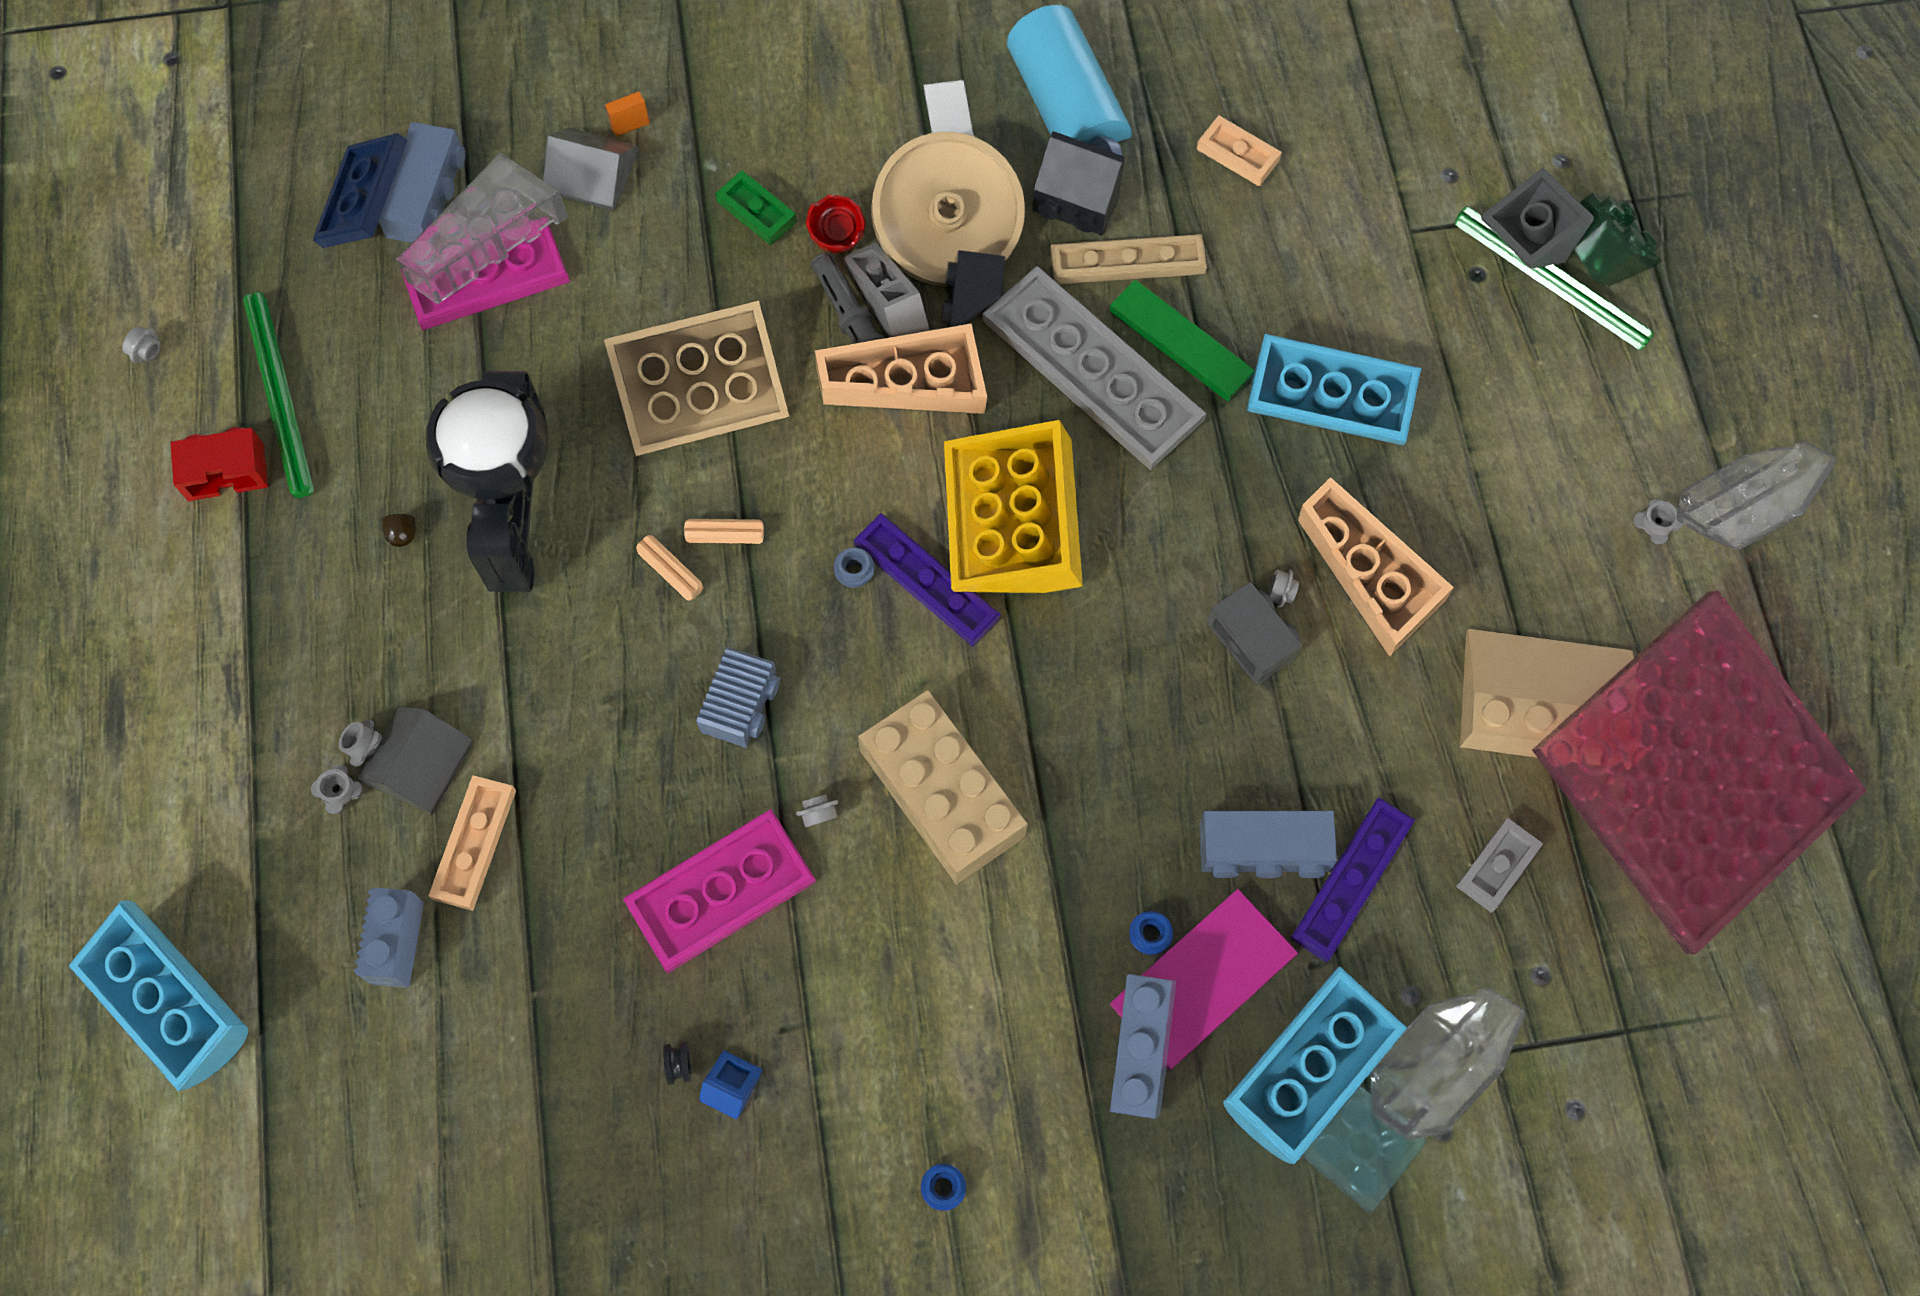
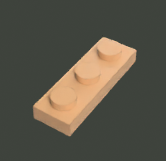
[428,775,516,911]

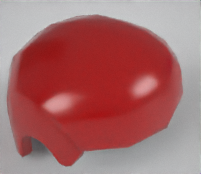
[806,194,866,253]

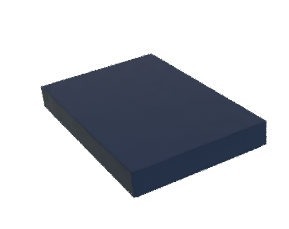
[313,133,407,248]

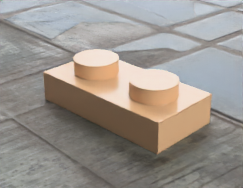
[1197,115,1282,187]

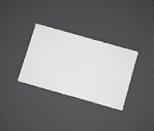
[924,80,974,137]

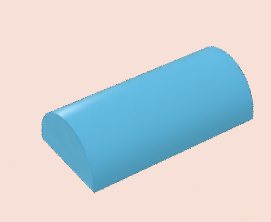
[1007,5,1132,144]
[1247,334,1421,446]
[69,900,248,1091]
[1223,966,1407,1164]

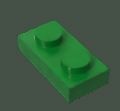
[715,170,797,246]

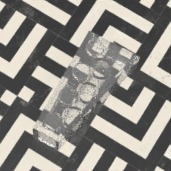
[396,153,568,304]

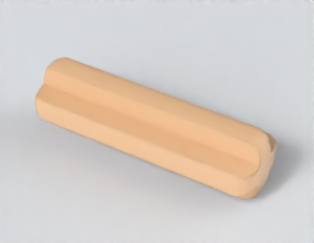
[684,519,764,544]
[636,535,703,601]

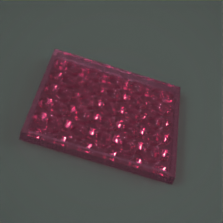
[1532,590,1867,955]

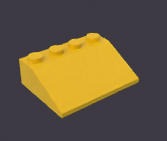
[944,420,1083,593]

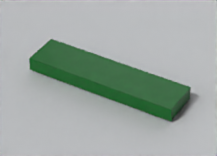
[1109,280,1255,403]

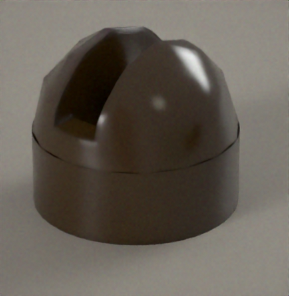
[382,514,416,547]

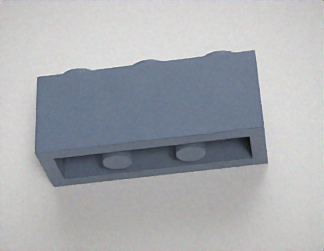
[379,122,465,246]
[1199,811,1337,878]
[1110,974,1177,1119]

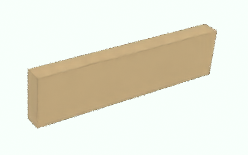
[1050,234,1207,284]

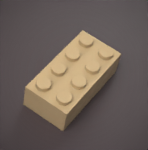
[858,690,1027,885]

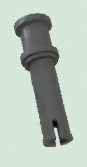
[811,252,884,344]

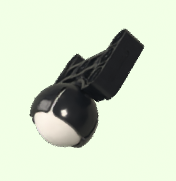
[425,371,549,592]

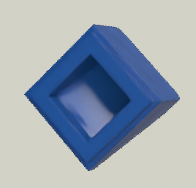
[699,1050,763,1119]

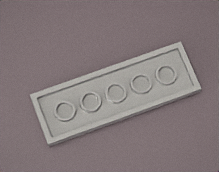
[982,266,1206,471]

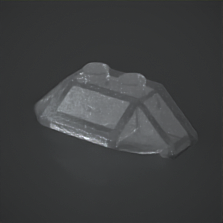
[1677,441,1836,551]
[1371,987,1525,1141]

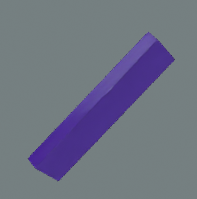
[853,513,1001,647]
[1290,797,1415,963]

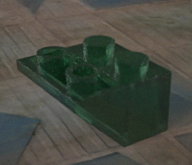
[1574,192,1662,286]

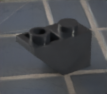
[941,250,1005,328]

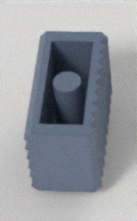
[696,647,780,748]
[353,888,424,988]

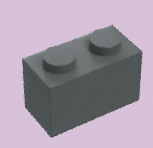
[1206,582,1302,686]

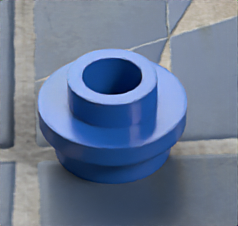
[1129,911,1173,955]
[921,1164,966,1211]

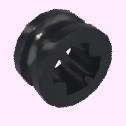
[663,1041,692,1085]

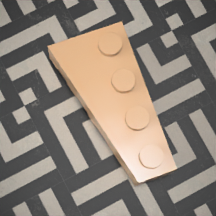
[815,324,987,414]
[1298,477,1454,657]

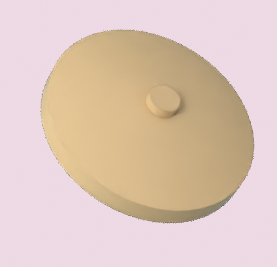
[871,132,1025,287]

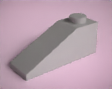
[842,243,930,338]

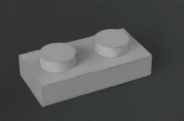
[1456,818,1543,913]

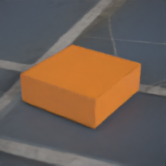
[605,91,650,137]

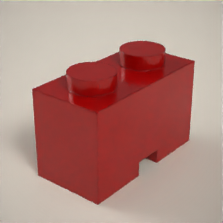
[170,427,268,502]

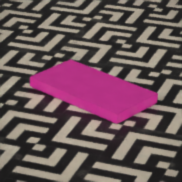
[398,213,570,330]
[623,809,816,974]
[1110,889,1298,1071]

